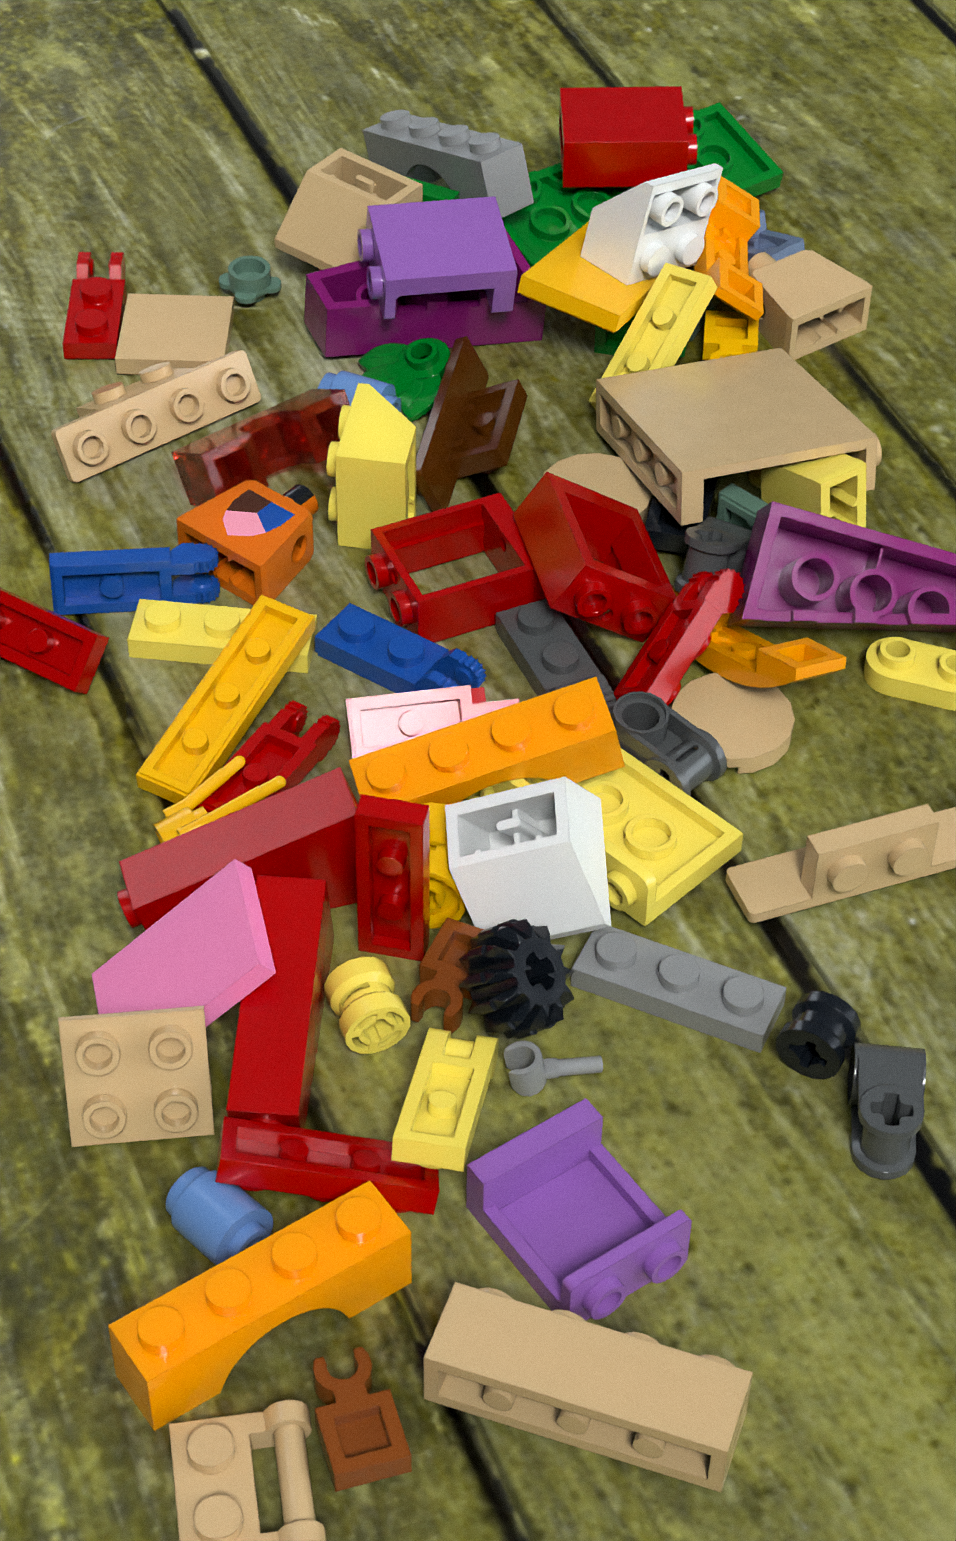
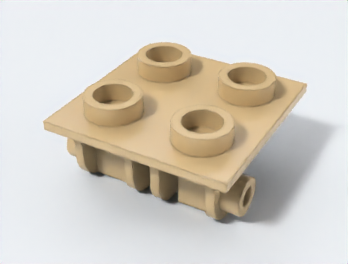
[58,1006,214,1147]

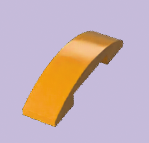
[694,176,764,321]
[673,588,846,688]

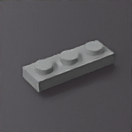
[571,926,787,1053]

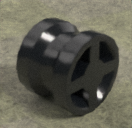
[776,991,861,1079]

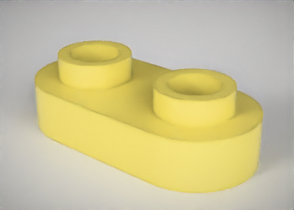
[863,637,956,711]

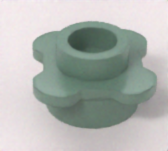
[219,256,281,304]

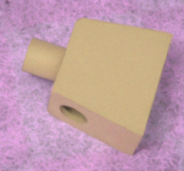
[748,250,872,360]

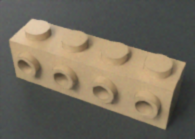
[424,1282,753,1492]

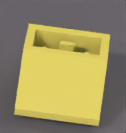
[326,383,416,549]

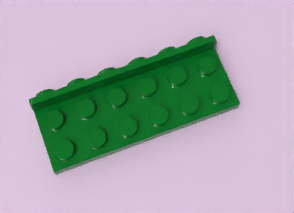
[502,102,784,267]

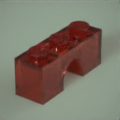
[171,389,350,506]

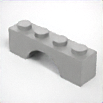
[363,110,534,218]

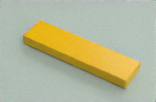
[136,595,316,811]

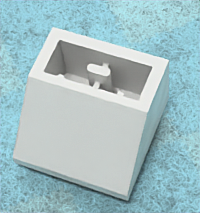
[580,163,723,286]
[445,776,611,940]

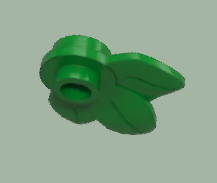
[358,338,451,422]

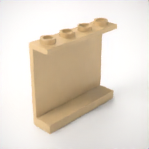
[596,348,882,526]

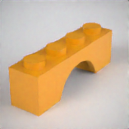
[349,677,625,805]
[108,1180,412,1431]

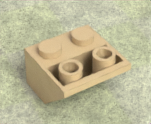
[275,148,423,270]

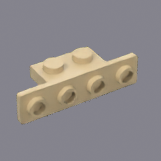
[51,350,261,482]
[725,804,956,923]

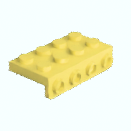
[466,748,743,927]

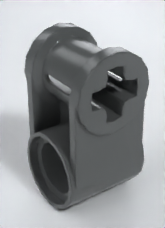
[674,516,752,593]
[612,691,727,796]
[847,1042,926,1180]

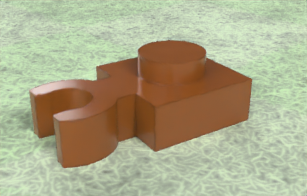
[411,917,483,1034]
[313,1347,412,1492]

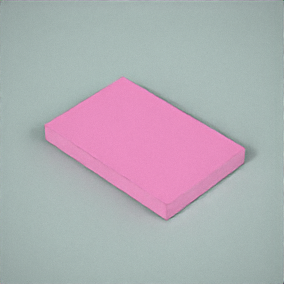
[92,859,276,1027]

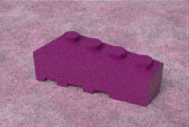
[304,229,546,357]

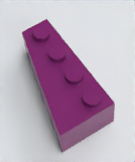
[727,501,956,632]

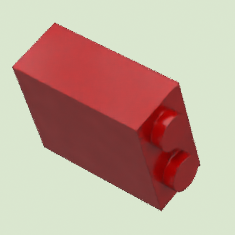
[559,86,697,188]

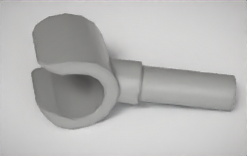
[503,1041,603,1097]

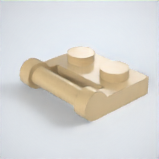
[169,1400,327,1541]

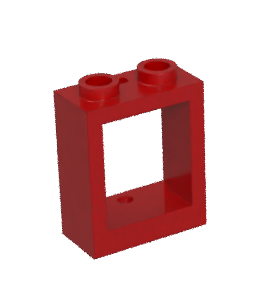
[513,472,676,643]
[365,493,546,643]

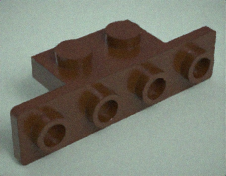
[416,336,527,512]

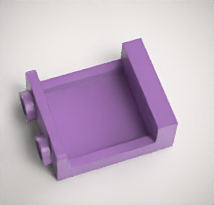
[357,196,517,319]
[466,1098,692,1321]

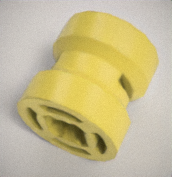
[324,957,410,1054]

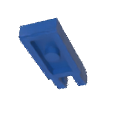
[49,542,220,615]
[315,603,487,693]

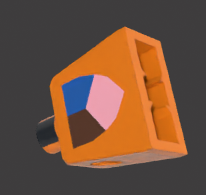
[176,480,318,606]

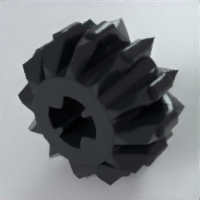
[458,919,574,1039]

